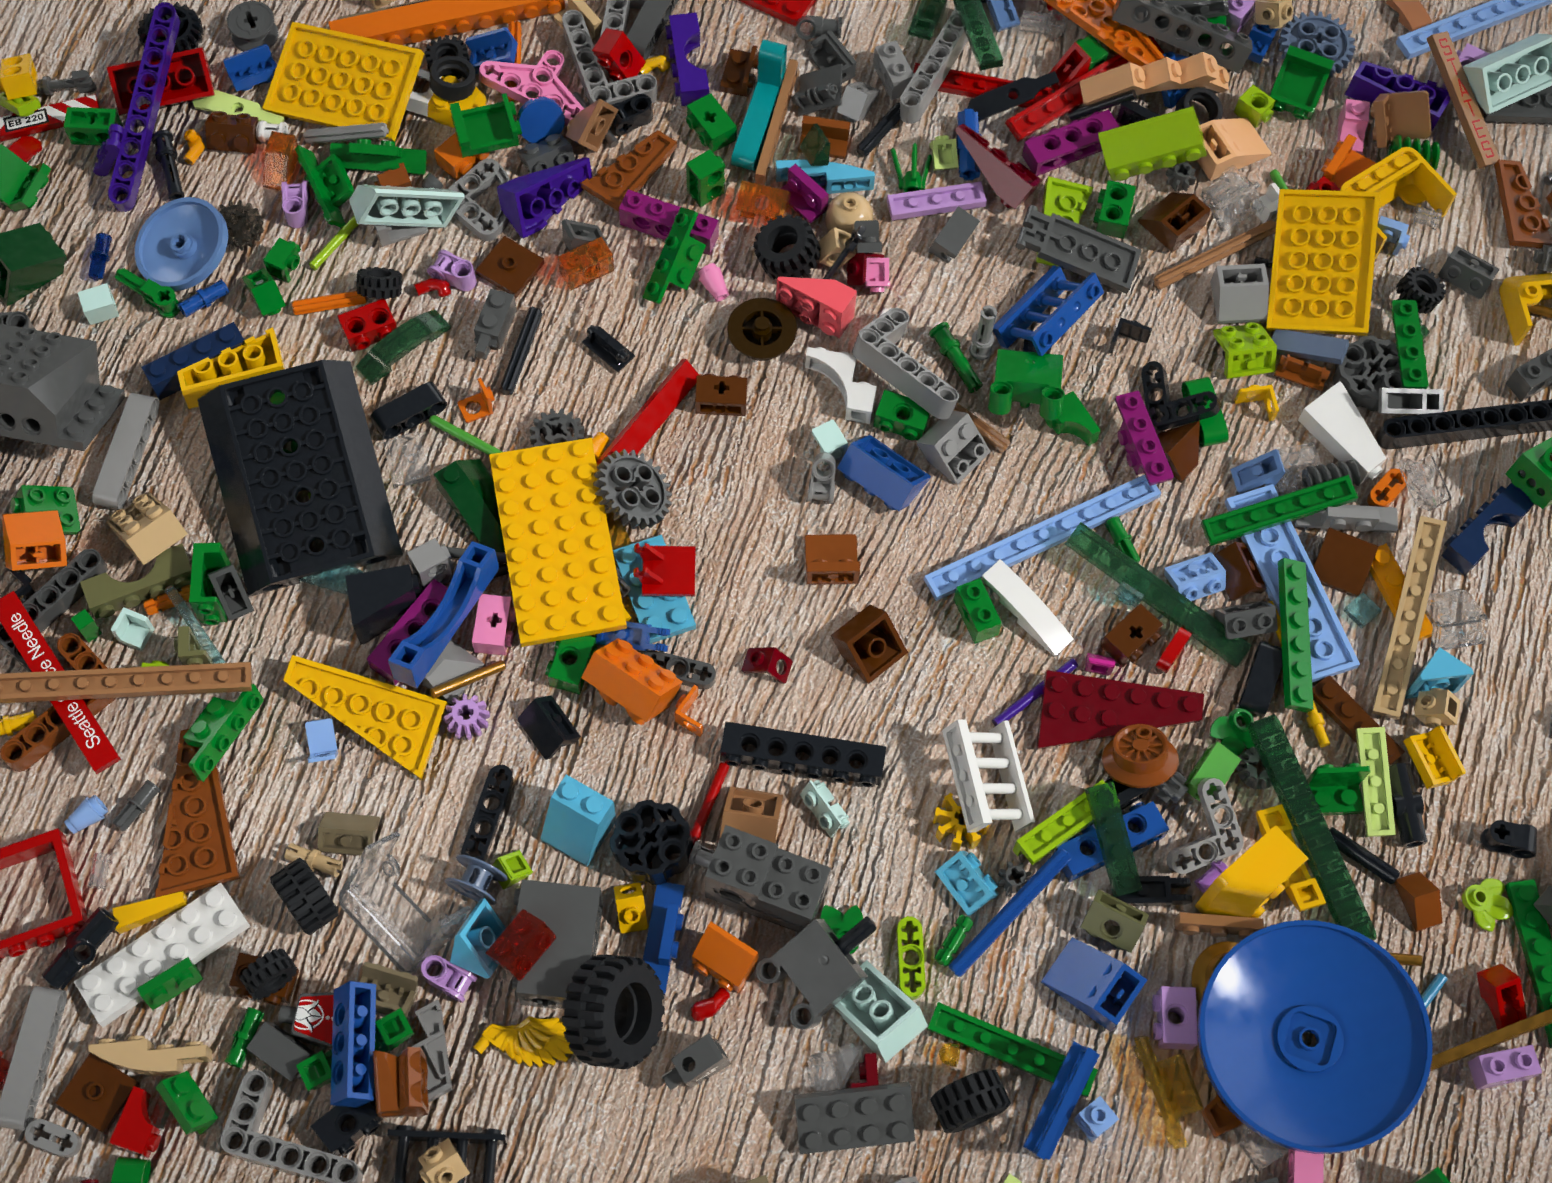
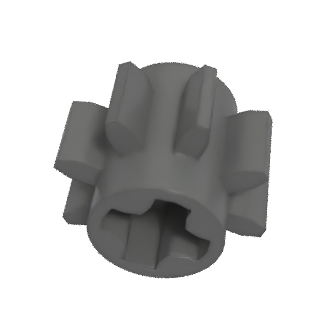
[1166,162,1196,192]
[1533,245,1552,272]
[1155,771,1189,804]
[997,862,1032,896]

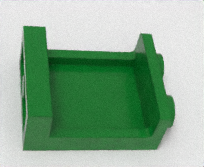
[1269,45,1335,120]
[449,93,522,158]
[189,543,231,625]

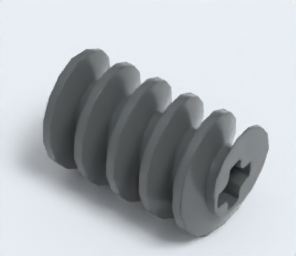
[1302,460,1360,489]

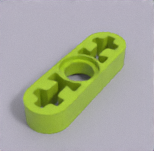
[896,916,926,1000]

